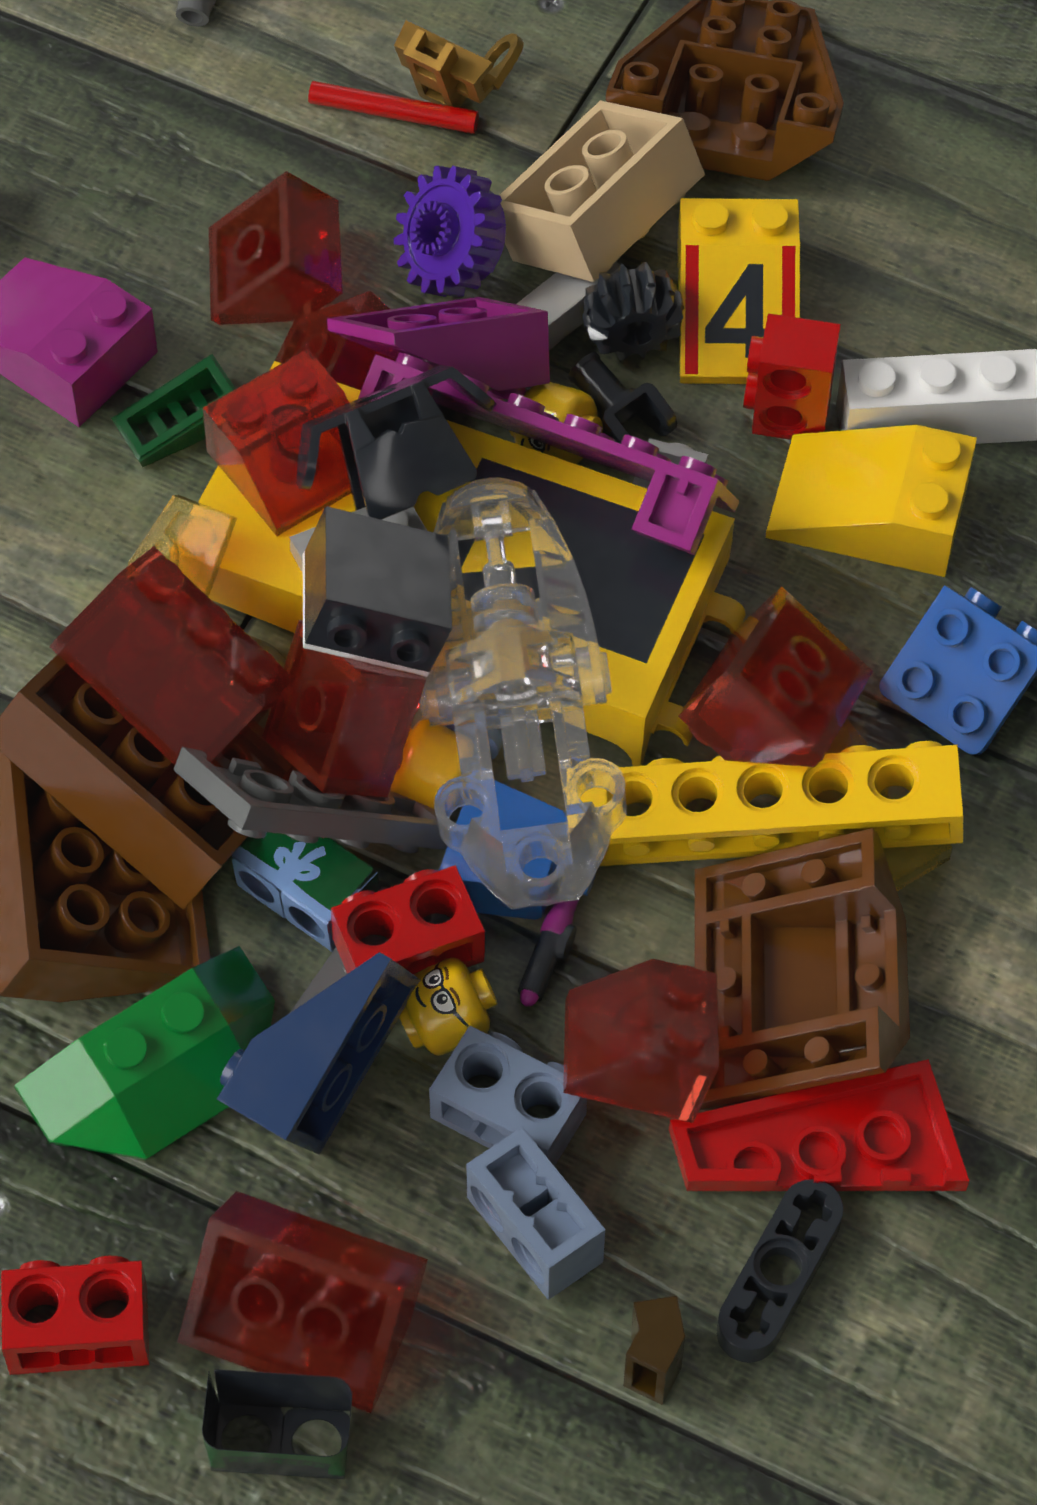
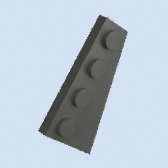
[174,746,455,853]

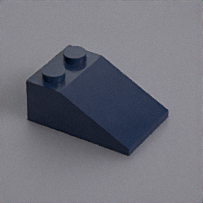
[217,952,420,1155]

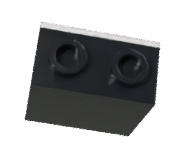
[303,506,452,677]

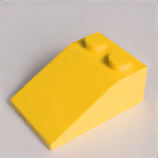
[766,425,977,577]

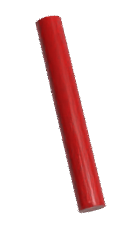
[308,81,479,134]

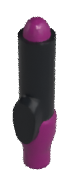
[518,890,579,1007]

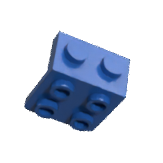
[879,585,1037,755]

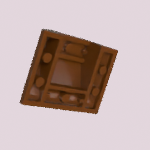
[694,828,910,1110]

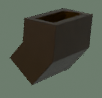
[623,1296,685,1405]

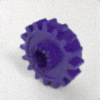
[393,165,506,297]

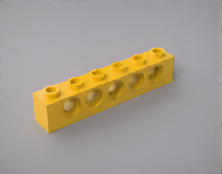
[567,741,963,866]

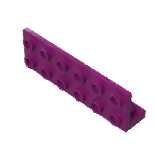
[358,352,739,555]

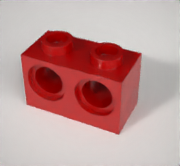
[743,313,841,440]
[331,865,485,974]
[1,1255,149,1375]

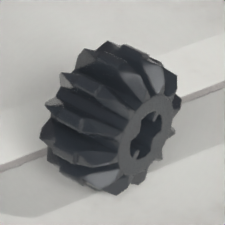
[582,262,684,361]

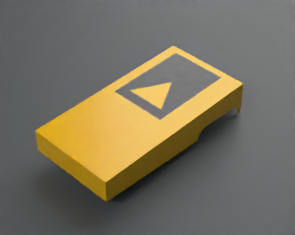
[172,361,746,766]

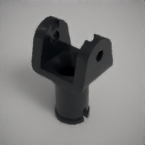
[567,352,678,444]

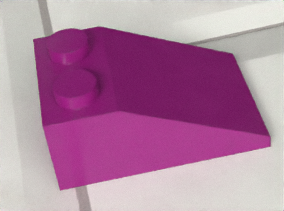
[0,257,158,427]
[327,297,550,399]

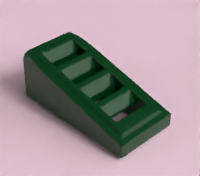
[111,354,248,467]

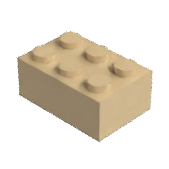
[500,101,705,282]

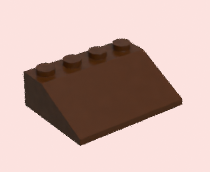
[0,599,308,910]
[0,752,210,1002]

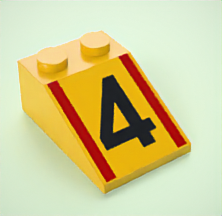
[677,198,800,384]

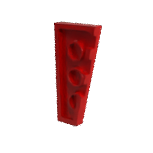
[669,1059,969,1191]

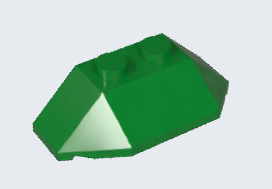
[14,946,275,1160]

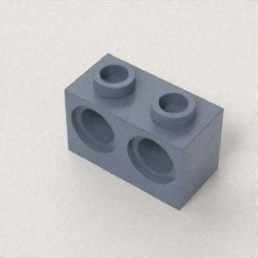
[429,1026,588,1167]
[466,1127,605,1300]

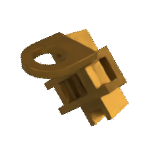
[394,20,524,108]

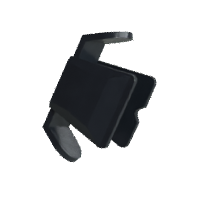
[297,365,497,520]

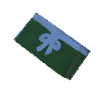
[232,832,380,952]

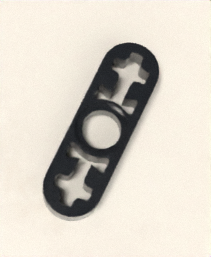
[717,1179,843,1363]

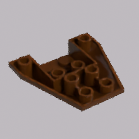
[605,0,844,181]

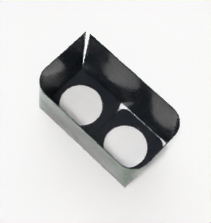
[202,1369,352,1479]

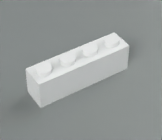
[837,349,1037,444]

